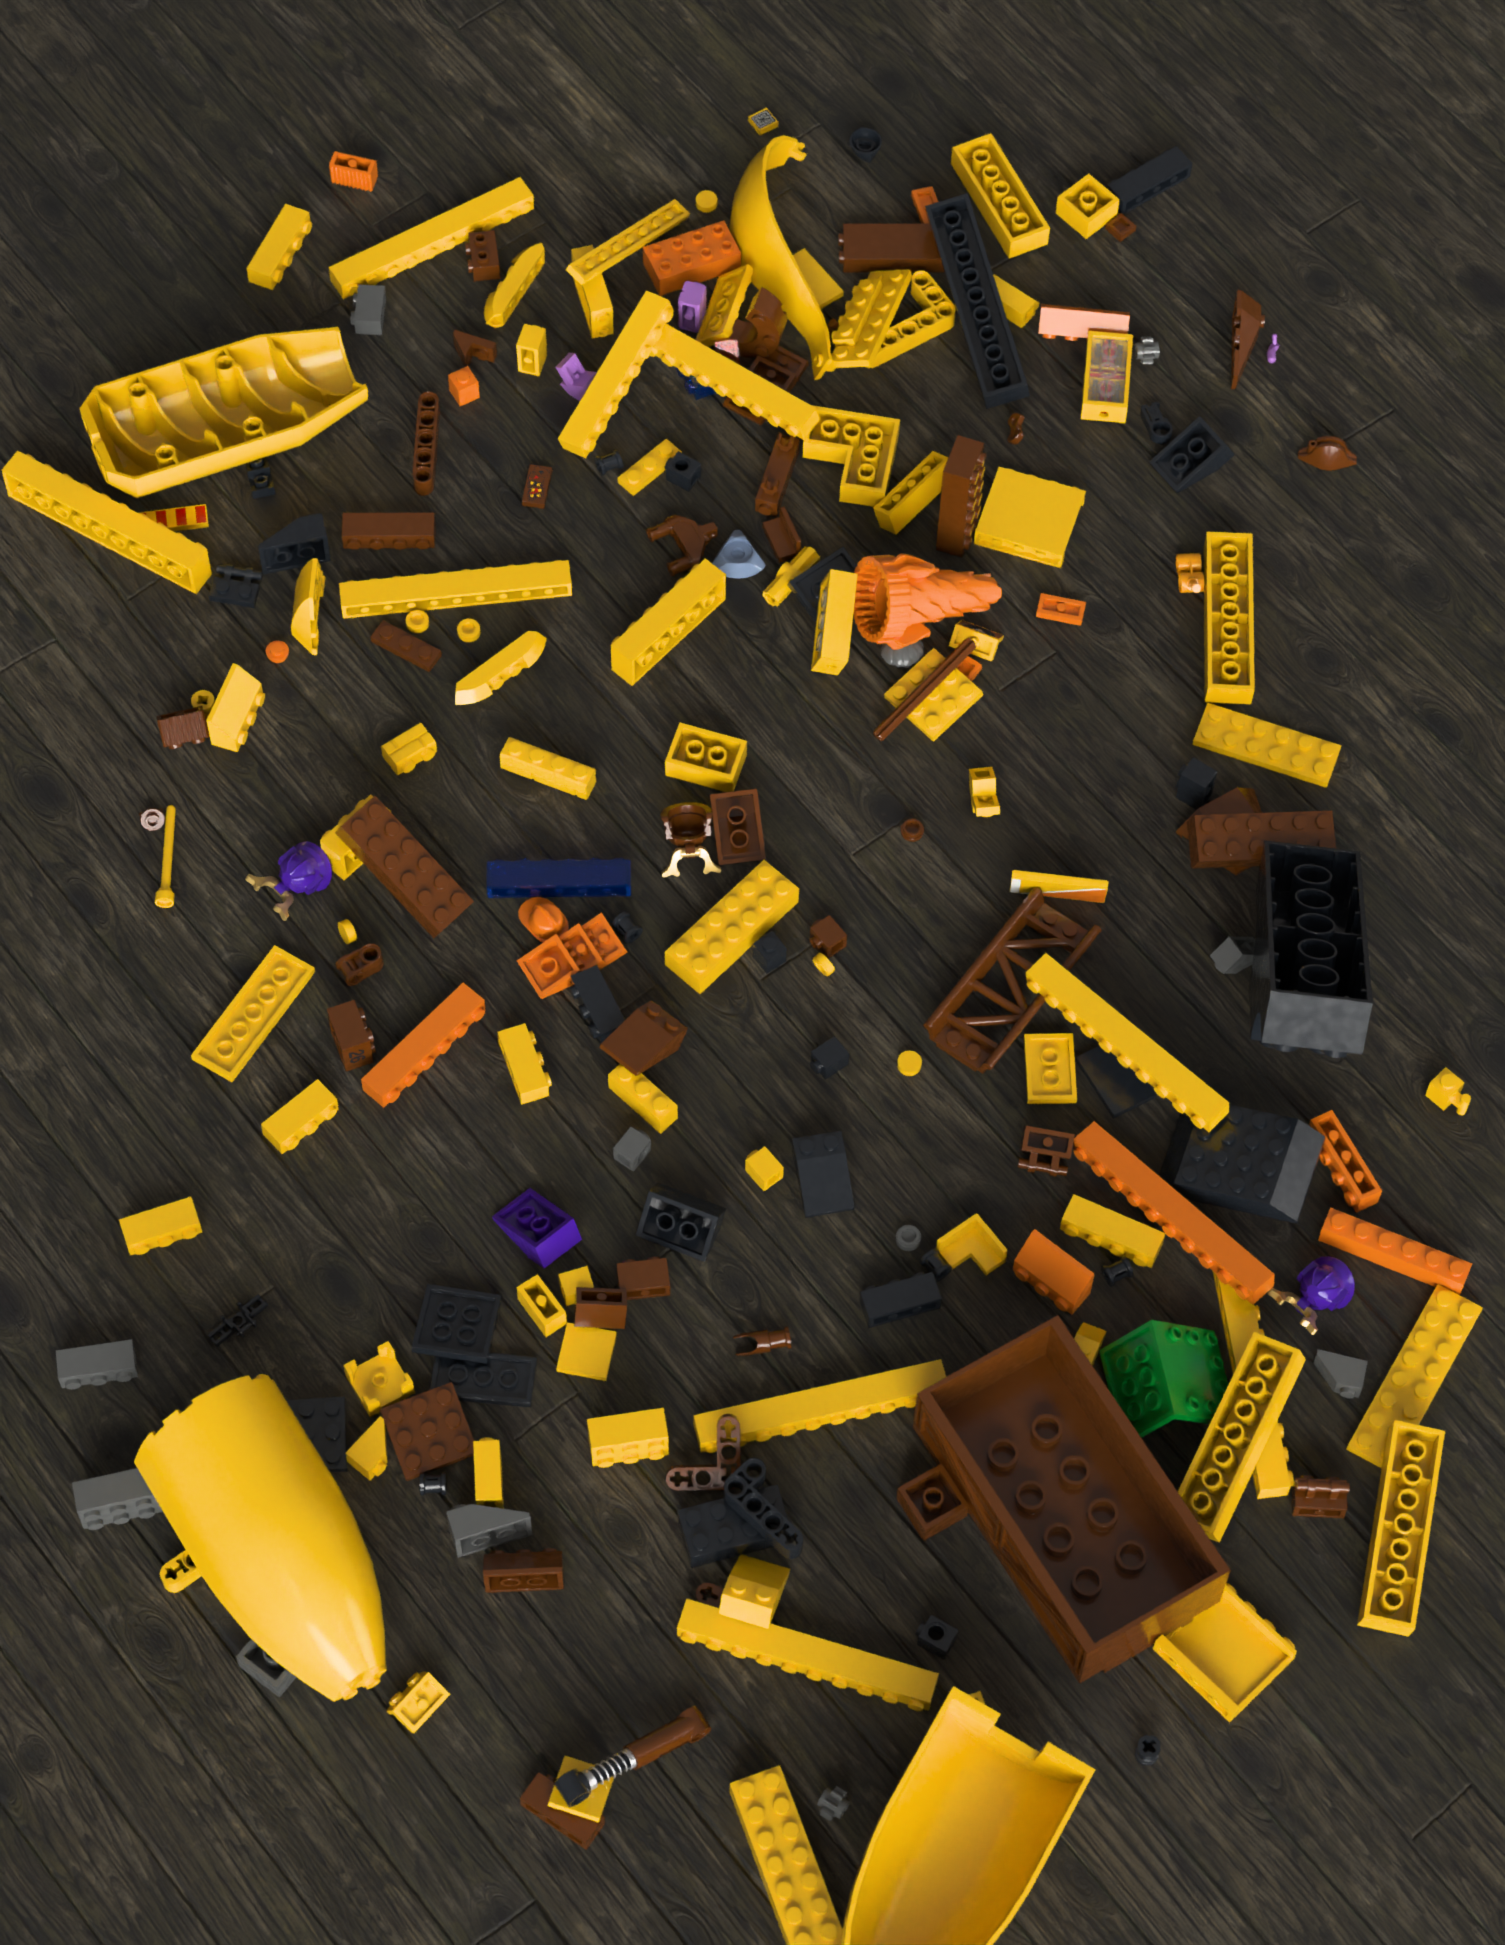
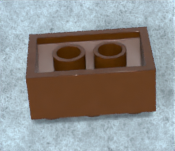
[483,1548,564,1593]

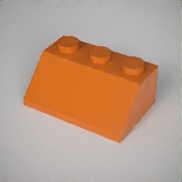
[1013,1229,1094,1315]

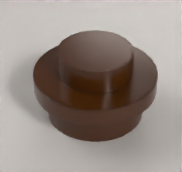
[900,818,924,842]

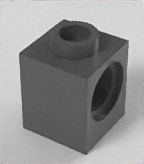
[613,1127,651,1172]

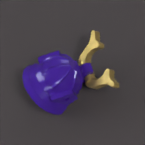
[245,841,332,921]
[1267,1256,1355,1335]

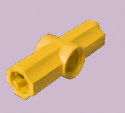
[762,546,820,606]

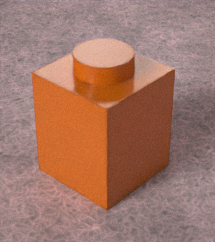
[448,366,480,406]

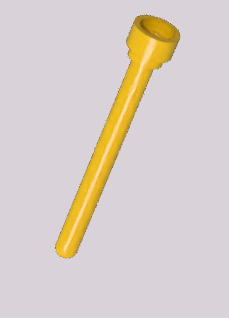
[155,805,176,908]

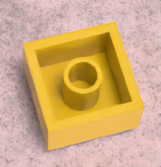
[1056,174,1120,239]

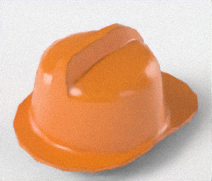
[518,897,569,942]

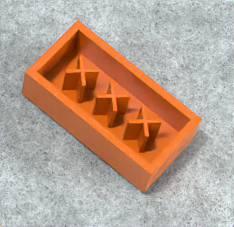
[643,220,741,296]

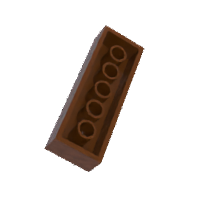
[936,435,987,557]
[335,796,474,938]
[1187,811,1336,868]

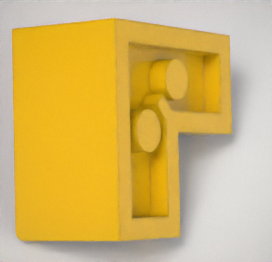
[936,1213,1007,1275]

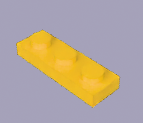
[618,439,682,496]

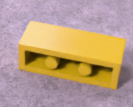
[497,1023,552,1105]
[608,1064,678,1134]
[261,1079,339,1154]
[119,1197,202,1256]

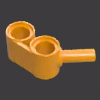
[1176,553,1204,593]

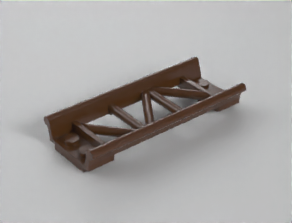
[923,887,1102,1074]

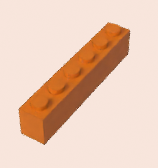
[361,983,485,1108]
[1318,1208,1472,1295]

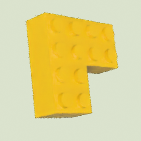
[803,405,900,507]

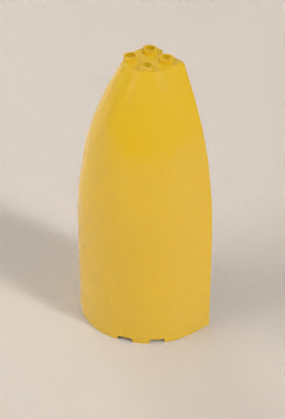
[134,1374,386,1702]
[841,1686,1095,1945]

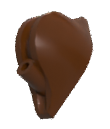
[1298,436,1357,471]

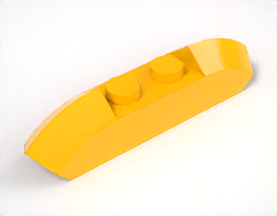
[484,243,545,328]
[455,631,547,705]

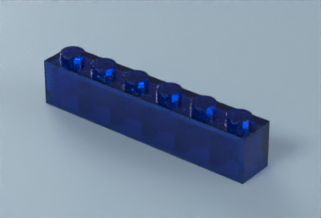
[487,858,631,898]

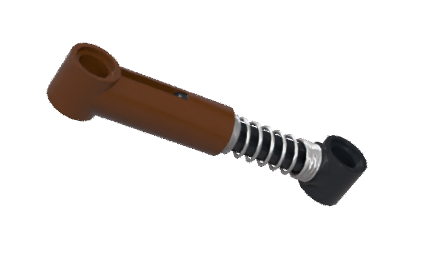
[554,1706,711,1807]

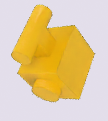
[1425,1067,1471,1115]

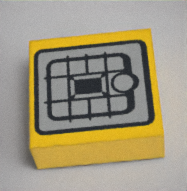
[748,108,778,135]

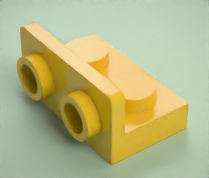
[386,1672,450,1733]

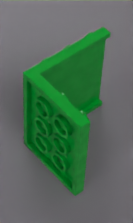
[1099,1320,1229,1438]

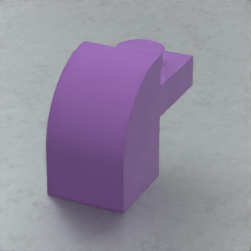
[556,353,597,401]

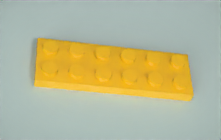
[1193,703,1342,788]
[191,945,315,1082]

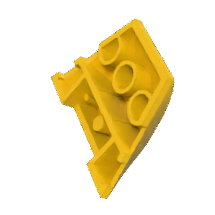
[291,558,325,655]

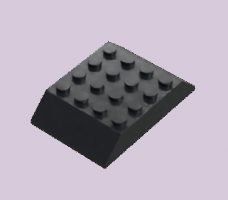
[1159,1105,1325,1224]

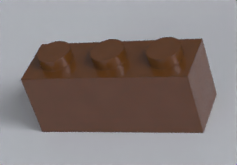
[520,1772,605,1850]

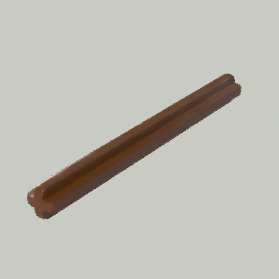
[873,638,976,741]

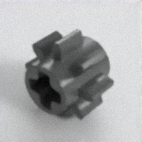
[1134,336,1160,365]
[817,1786,850,1821]

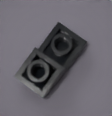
[245,457,276,499]

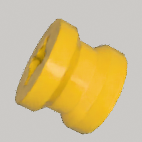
[191,690,215,719]

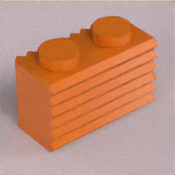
[329,151,378,192]

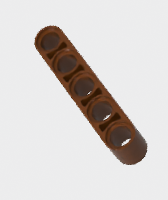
[412,391,440,496]

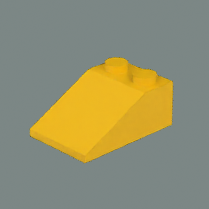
[719,1554,790,1629]

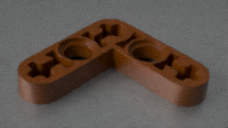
[666,1414,740,1491]

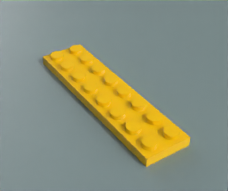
[1346,1284,1483,1468]

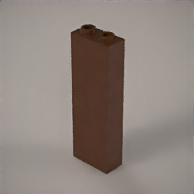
[838,224,944,273]

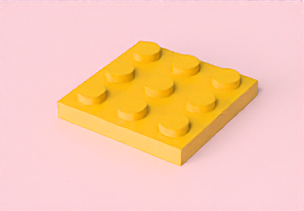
[884,648,983,742]

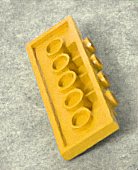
[830,269,912,368]

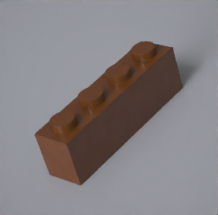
[342,513,436,550]

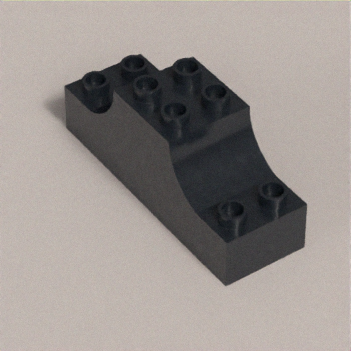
[1249,840,1373,1058]

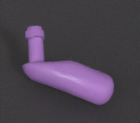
[1267,333,1279,363]

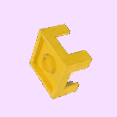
[344,1341,415,1417]

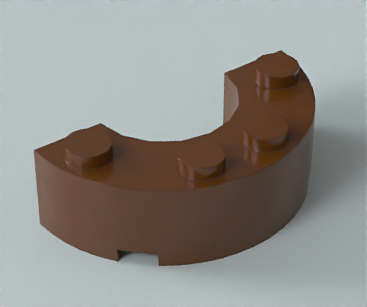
[720,287,787,358]

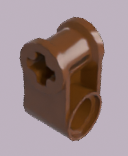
[335,943,384,986]

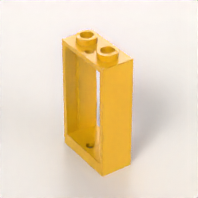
[571,245,614,339]

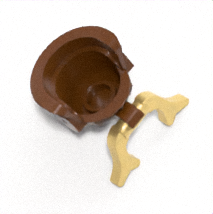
[660,802,721,878]

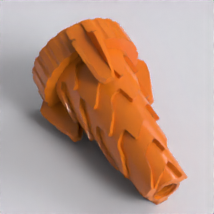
[853,554,1002,650]

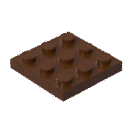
[380,1382,474,1481]

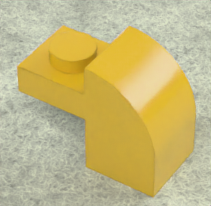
[969,767,1000,817]

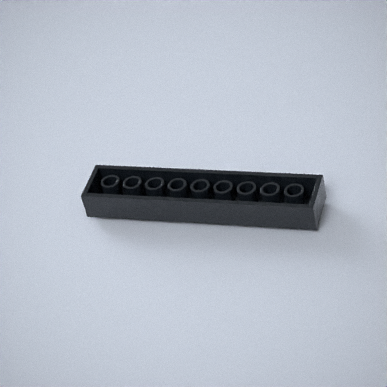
[925,193,1029,409]

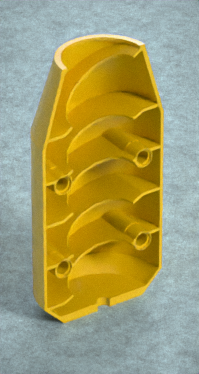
[79,327,368,498]

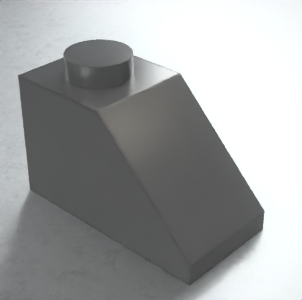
[1210,936,1255,974]
[1314,1349,1368,1398]

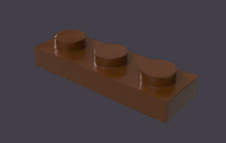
[370,620,442,672]

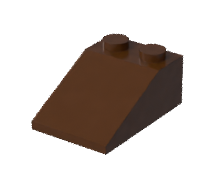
[710,789,766,865]
[599,1000,688,1076]

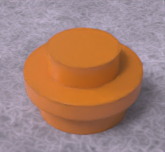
[266,641,289,663]

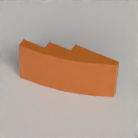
[517,912,628,999]

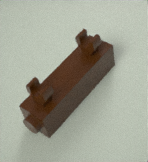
[755,433,800,517]

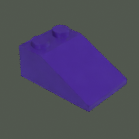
[492,1188,582,1269]

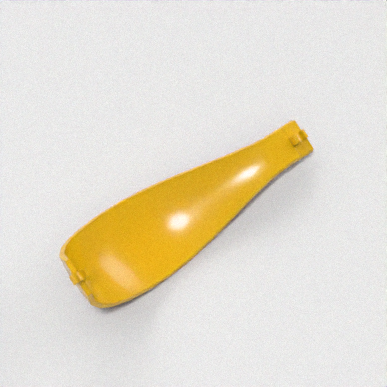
[729,135,835,380]

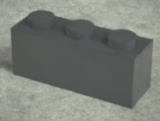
[56,1339,138,1389]

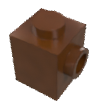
[809,915,847,959]

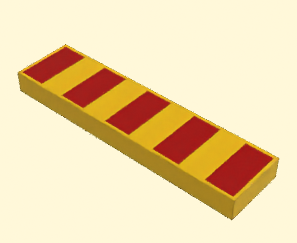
[139,504,209,531]

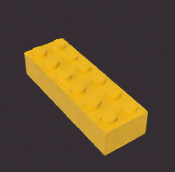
[951,133,1050,259]
[611,559,726,686]
[665,860,799,994]

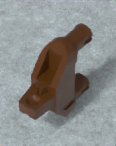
[646,515,718,577]

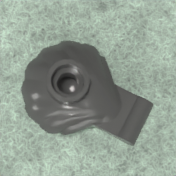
[881,640,924,668]

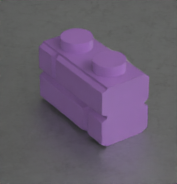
[678,281,706,333]

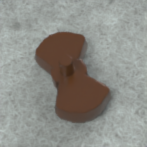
[1007,413,1025,445]

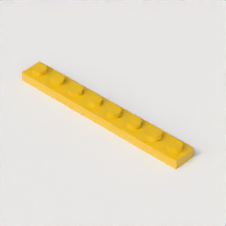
[566,199,690,285]

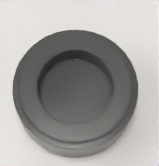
[896,1225,921,1251]

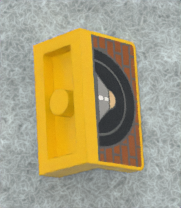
[949,620,1004,661]

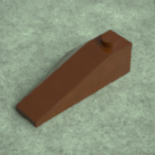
[1231,290,1265,389]

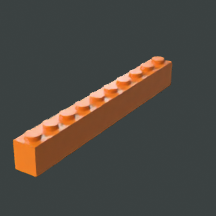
[1073,1121,1275,1305]

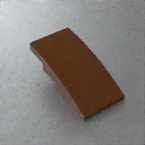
[723,346,809,425]

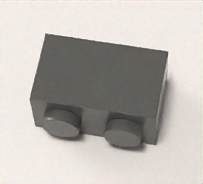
[351,284,386,335]

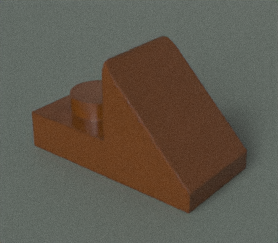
[453,330,497,367]

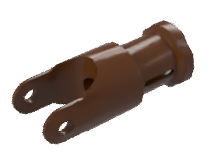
[732,1326,792,1356]

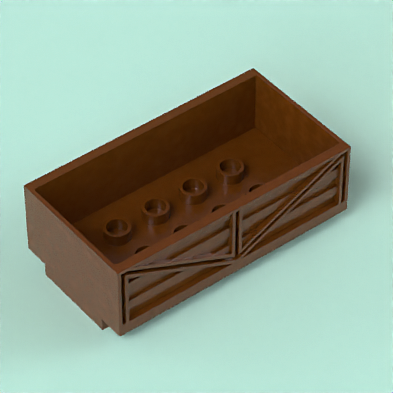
[913,1315,1231,1684]

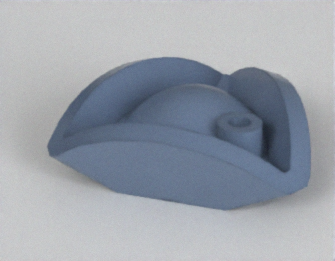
[712,530,766,579]

